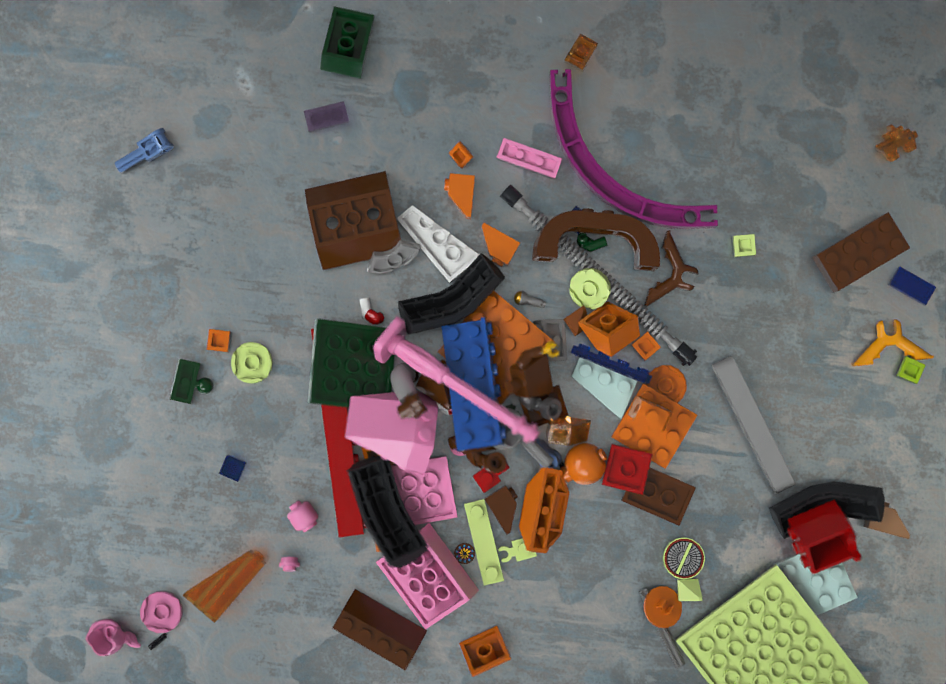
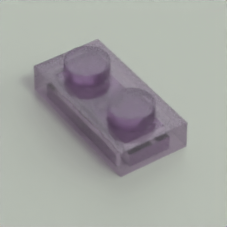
[304,101,349,132]

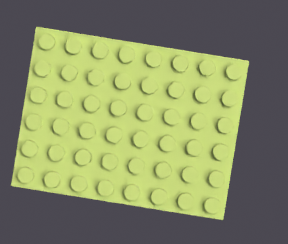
[675,564,869,684]

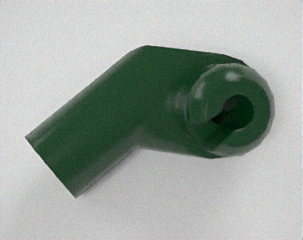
[577,233,608,252]

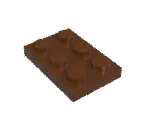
[621,468,696,526]

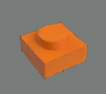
[207,329,231,352]
[631,332,661,361]

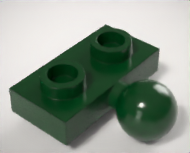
[169,359,213,404]

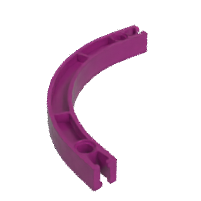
[549,69,718,229]

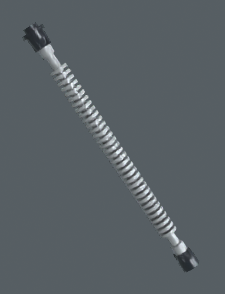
[500,184,697,366]

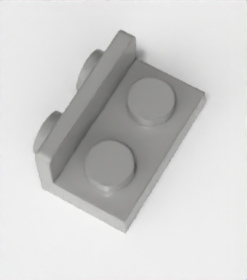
[533,319,567,361]

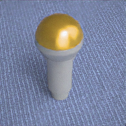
[514,291,546,307]

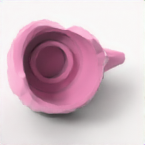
[85,619,141,656]

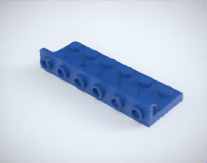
[441,317,507,451]

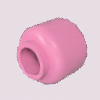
[287,500,318,532]

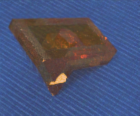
[565,34,598,72]

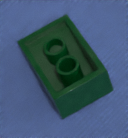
[320,6,374,78]

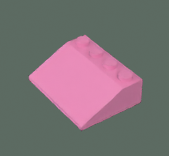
[376,523,479,630]

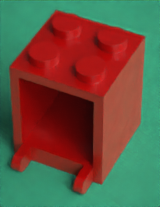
[787,500,862,575]

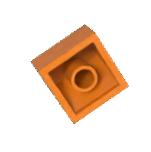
[579,301,640,357]

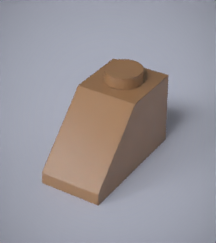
[863,502,910,539]

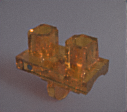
[875,124,918,162]

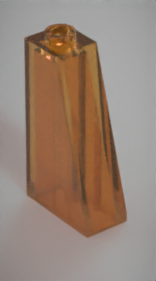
[183,550,266,623]

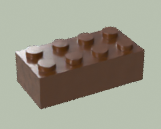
[812,212,910,293]

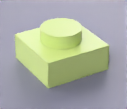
[732,234,756,257]

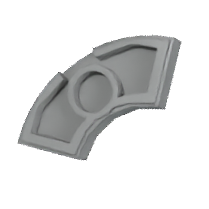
[367,240,421,274]

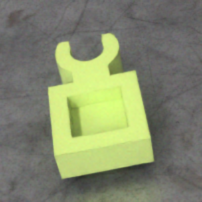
[498,538,537,562]

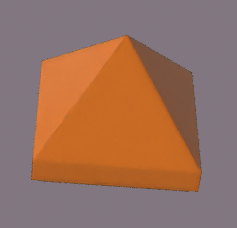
[449,141,473,169]

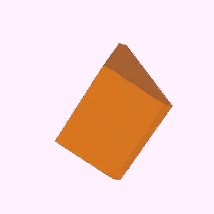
[459,626,511,677]

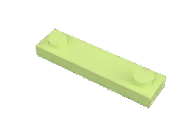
[464,499,504,586]

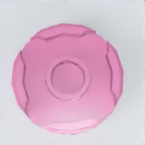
[140,591,183,633]

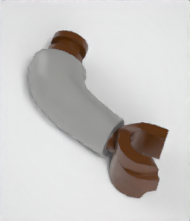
[390,363,428,419]

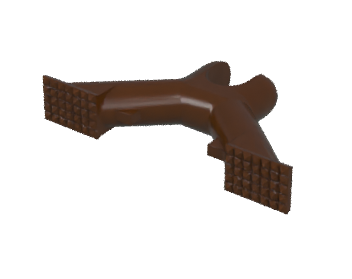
[644,230,699,307]

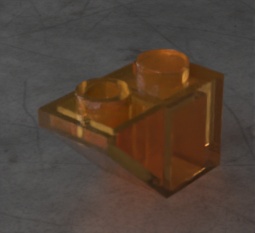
[546,416,591,446]

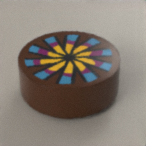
[454,543,475,564]

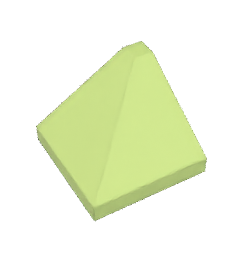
[677,579,702,601]

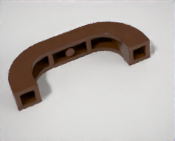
[532,208,660,271]

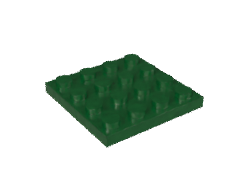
[307,319,395,408]

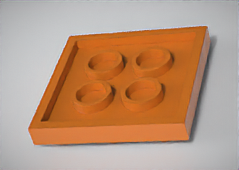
[611,383,698,469]

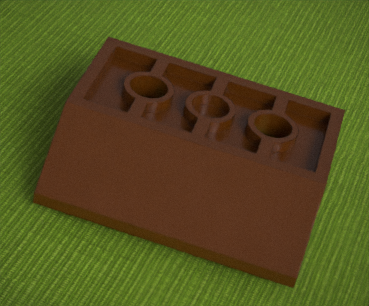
[305,171,401,270]

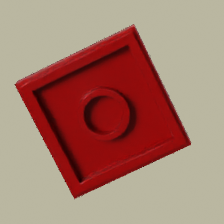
[602,444,653,495]

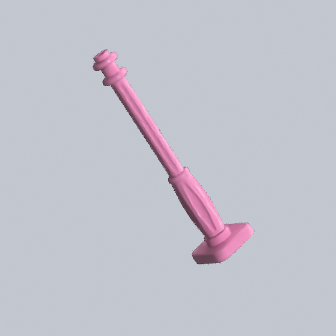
[373,316,540,443]

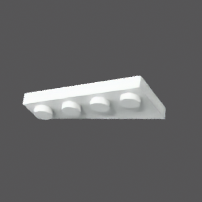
[396,205,479,283]

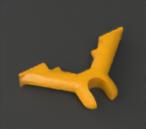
[852,319,934,367]

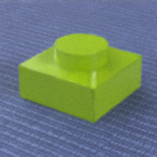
[896,356,926,384]

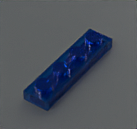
[571,343,652,385]

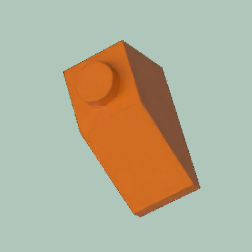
[444,173,475,219]
[482,223,520,267]

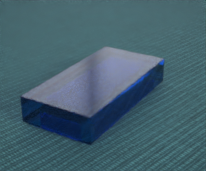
[888,267,936,305]

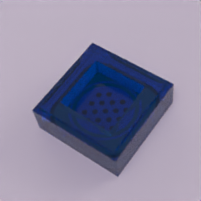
[219,454,247,482]

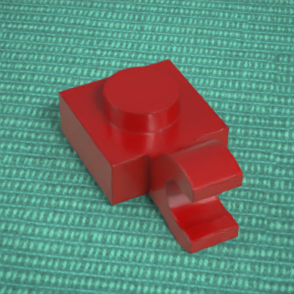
[472,462,510,493]

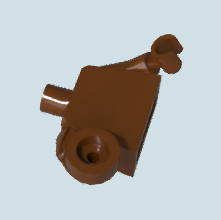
[448,436,506,474]

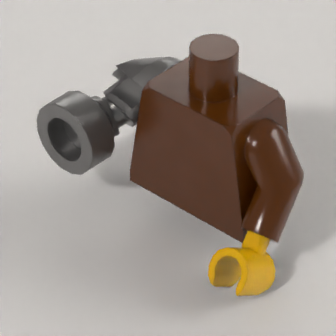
[505,341,562,420]

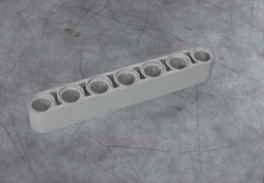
[712,356,795,494]

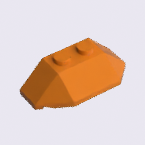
[519,467,570,553]

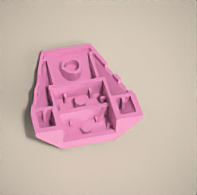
[345,391,438,474]

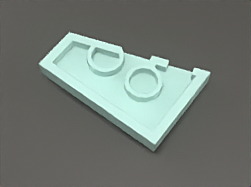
[571,357,637,420]

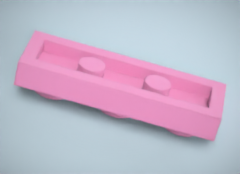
[497,138,562,179]

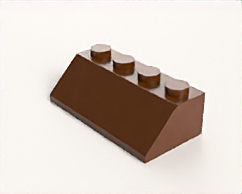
[332,589,427,670]

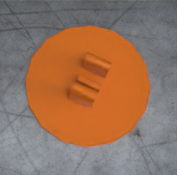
[644,586,682,628]

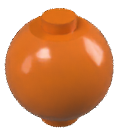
[560,443,607,485]

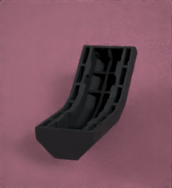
[398,253,505,335]
[347,456,428,568]
[769,481,885,539]

